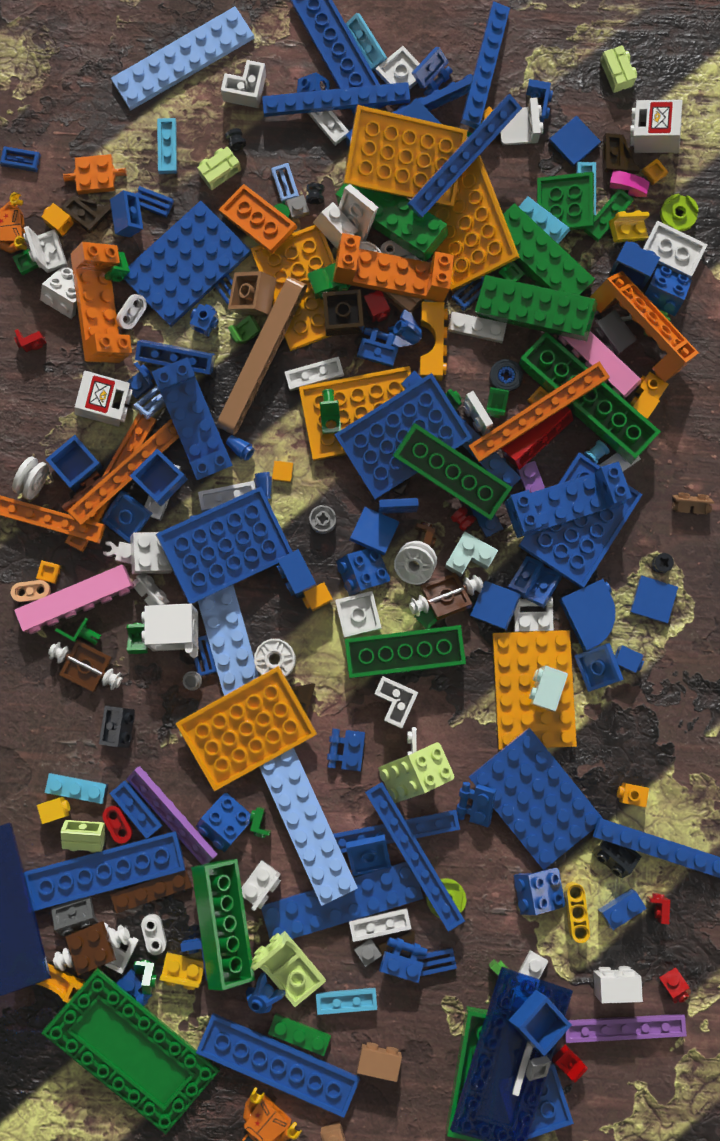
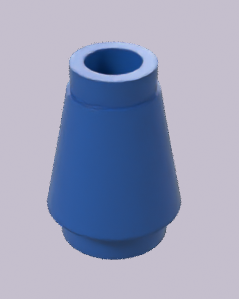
[226,435,255,461]
[254,472,272,499]

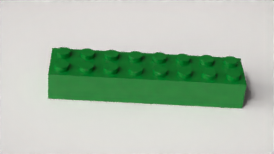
[519,332,661,464]

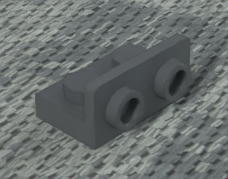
[51,896,98,936]

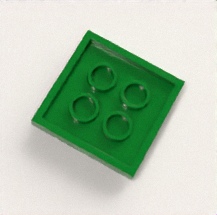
[537,172,594,230]

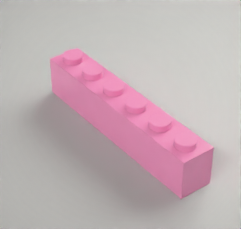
[557,331,641,399]
[14,565,134,634]

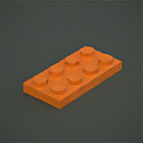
[219,184,297,254]

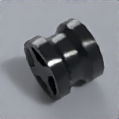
[224,128,246,152]
[306,183,325,205]
[651,553,674,574]

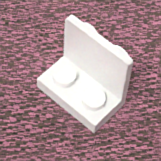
[242,860,281,911]

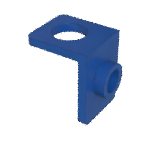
[297,72,330,93]

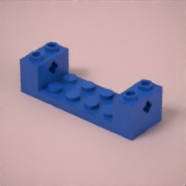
[152,357,233,480]
[504,461,632,538]

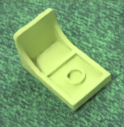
[378,742,454,803]
[251,931,326,1007]

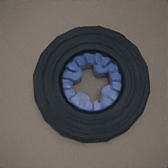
[489,359,523,393]

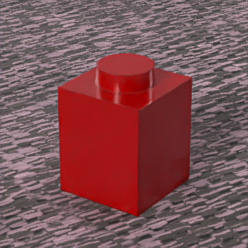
[364,290,390,322]

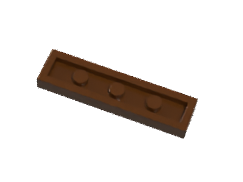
[110,868,192,914]

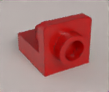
[647,893,670,924]

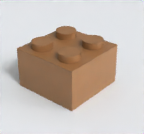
[228,271,277,316]

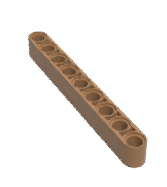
[216,277,307,435]

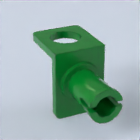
[320,389,341,434]
[55,618,101,646]

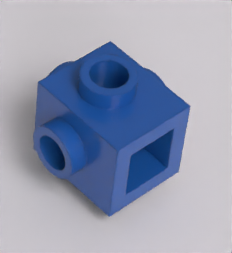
[189,304,219,337]

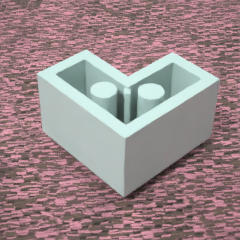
[444,532,498,577]
[529,665,568,712]

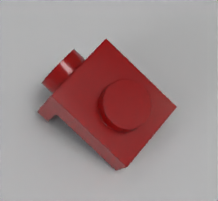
[14,329,46,352]
[659,967,691,1004]
[552,1044,588,1083]

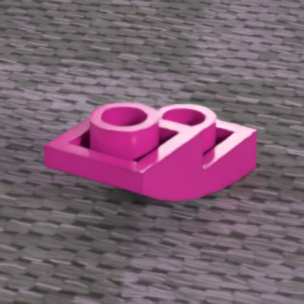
[610,170,650,197]

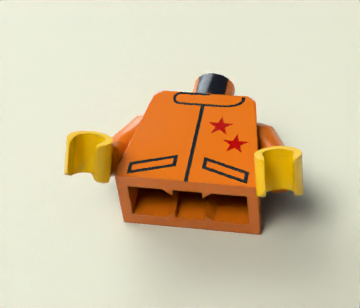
[0,192,27,254]
[242,1087,302,1141]

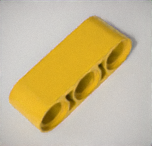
[564,882,590,943]

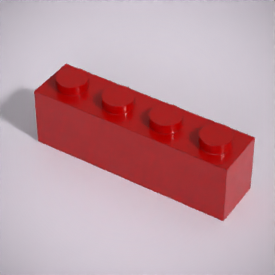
[501,406,574,470]

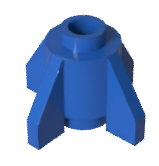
[388,309,422,347]
[246,973,286,1014]

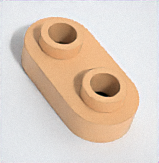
[11,580,51,602]

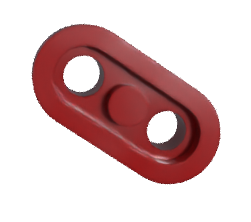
[103,806,133,844]

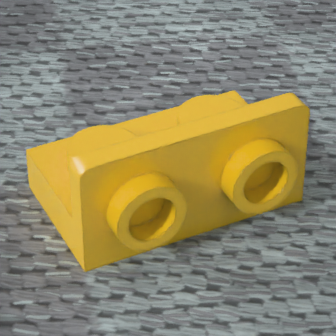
[609,210,650,243]
[160,952,204,990]

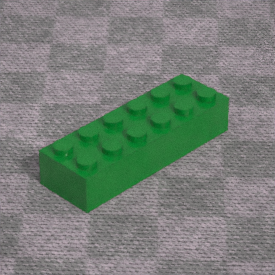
[336,184,448,262]
[503,203,595,296]
[475,275,597,342]
[392,423,512,520]
[345,625,466,679]
[191,859,255,990]
[446,1006,508,1141]

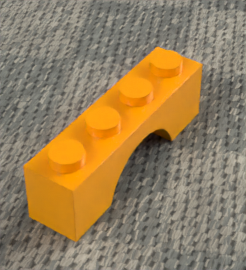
[419,302,448,381]
[8,952,86,1003]

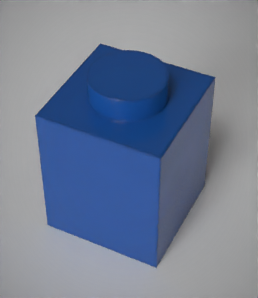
[615,645,644,674]

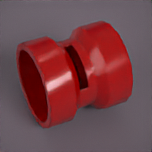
[450,505,477,532]

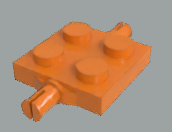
[63,154,127,195]

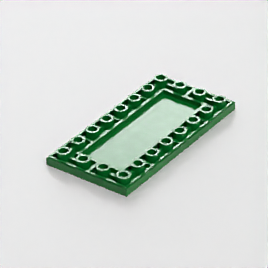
[42,968,219,1135]

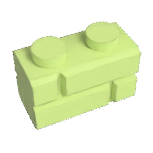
[600,45,637,93]
[197,147,241,190]
[61,820,106,853]

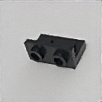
[99,706,135,748]
[592,840,642,878]

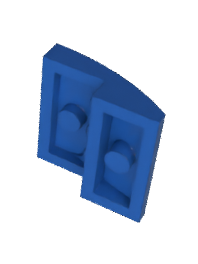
[508,556,562,608]

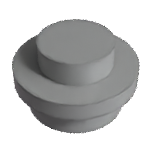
[183,671,202,691]

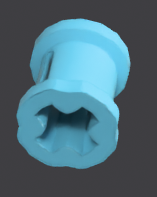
[584,440,610,464]

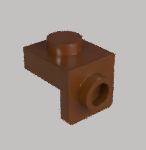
[415,522,436,549]

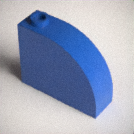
[559,579,616,652]

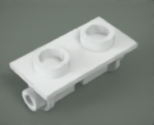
[132,574,169,606]

